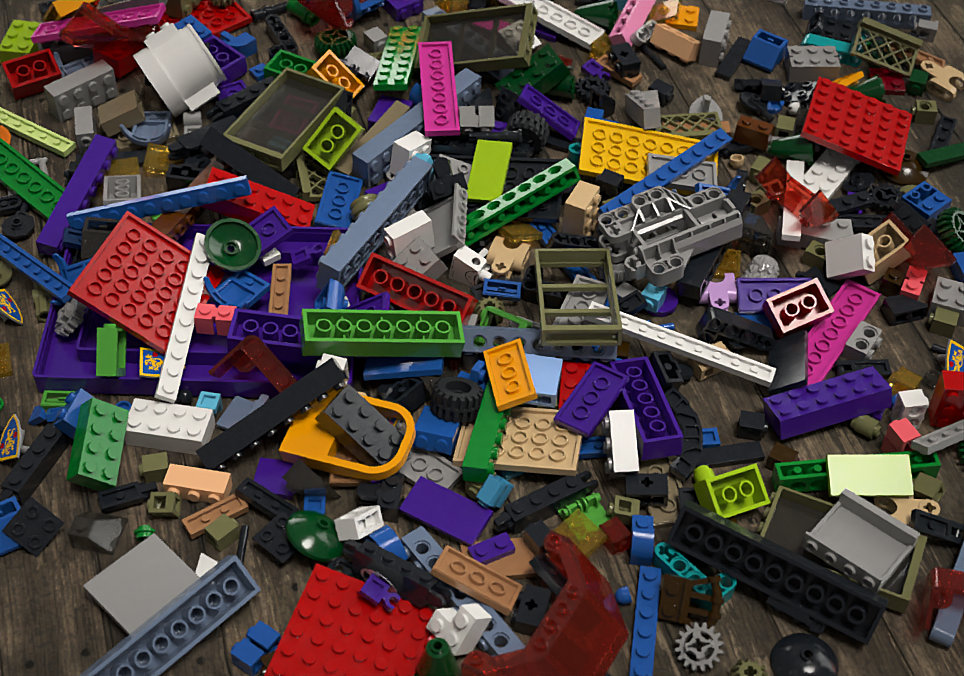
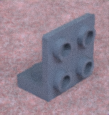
[217,394,270,430]

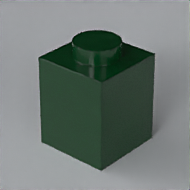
[906,69,929,97]

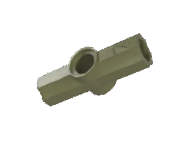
[32,283,53,323]

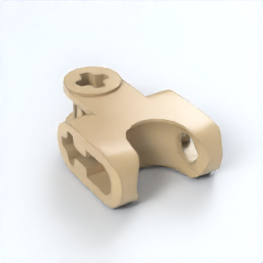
[920,60,964,102]
[486,236,531,279]
[874,495,940,527]

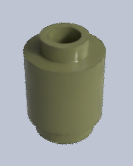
[850,415,882,439]

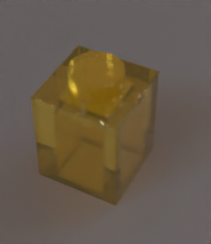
[888,366,923,394]

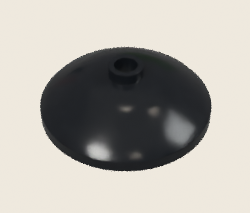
[770,633,839,676]

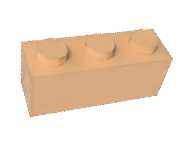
[649,24,702,63]
[163,464,233,504]

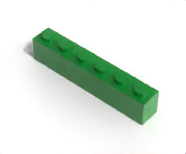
[462,380,512,483]

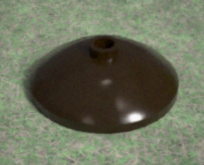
[878,149,930,186]

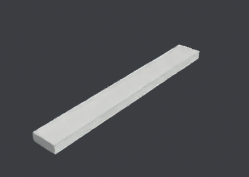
[781,160,804,242]

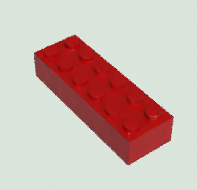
[200,167,315,227]
[356,252,478,325]

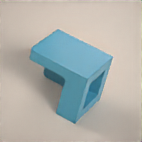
[196,391,223,414]

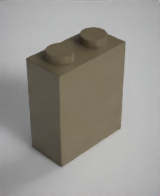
[97,90,146,137]

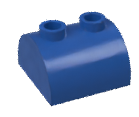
[313,278,349,309]

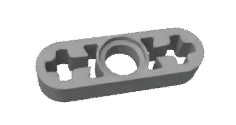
[630,20,657,47]

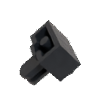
[165,157,204,191]
[427,157,468,200]
[649,351,694,394]
[377,377,427,422]
[357,474,405,523]

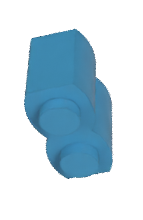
[476,474,514,509]

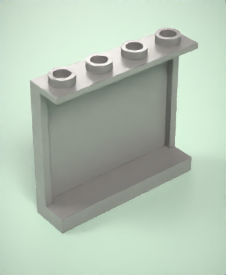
[405,183,468,258]
[801,488,920,593]
[83,533,200,635]

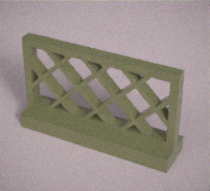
[850,16,923,78]
[654,112,726,140]
[293,150,336,202]

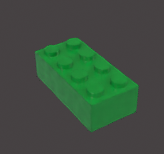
[66,397,129,492]

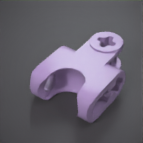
[698,273,737,320]

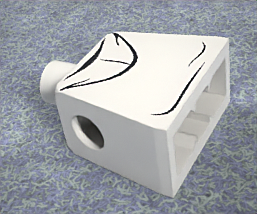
[448,245,493,287]

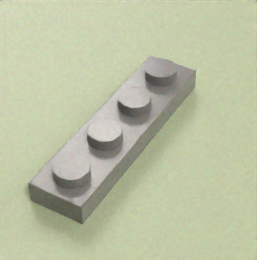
[911,419,964,455]

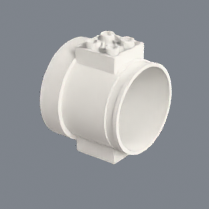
[133,22,227,118]

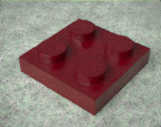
[868,68,906,96]

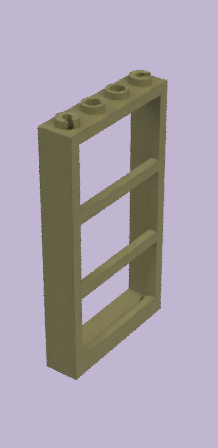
[534,248,623,346]

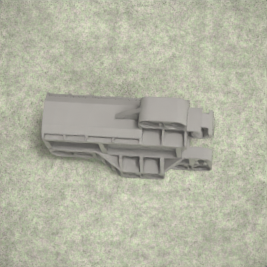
[598,185,743,287]

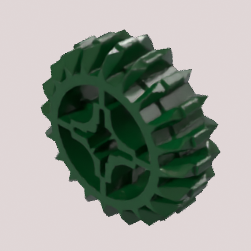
[314,27,357,59]
[936,207,964,254]

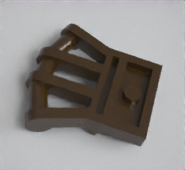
[657,573,724,639]

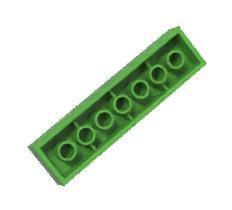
[299,309,465,357]

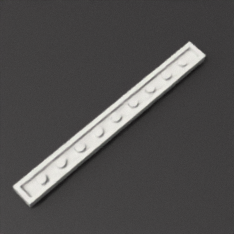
[154,232,210,404]
[585,301,776,387]

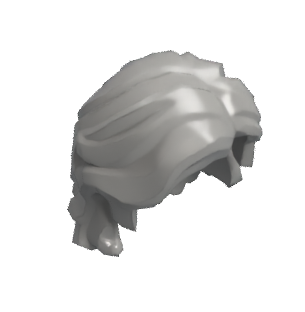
[741,254,779,278]

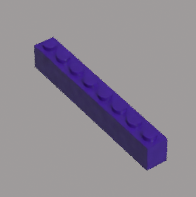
[36,134,119,256]

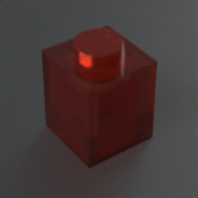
[598,516,632,555]

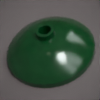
[204,218,261,272]
[285,510,346,562]

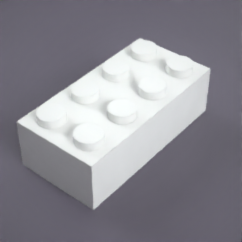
[124,398,216,455]

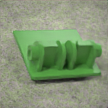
[558,493,615,543]

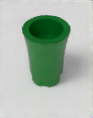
[287,0,321,26]

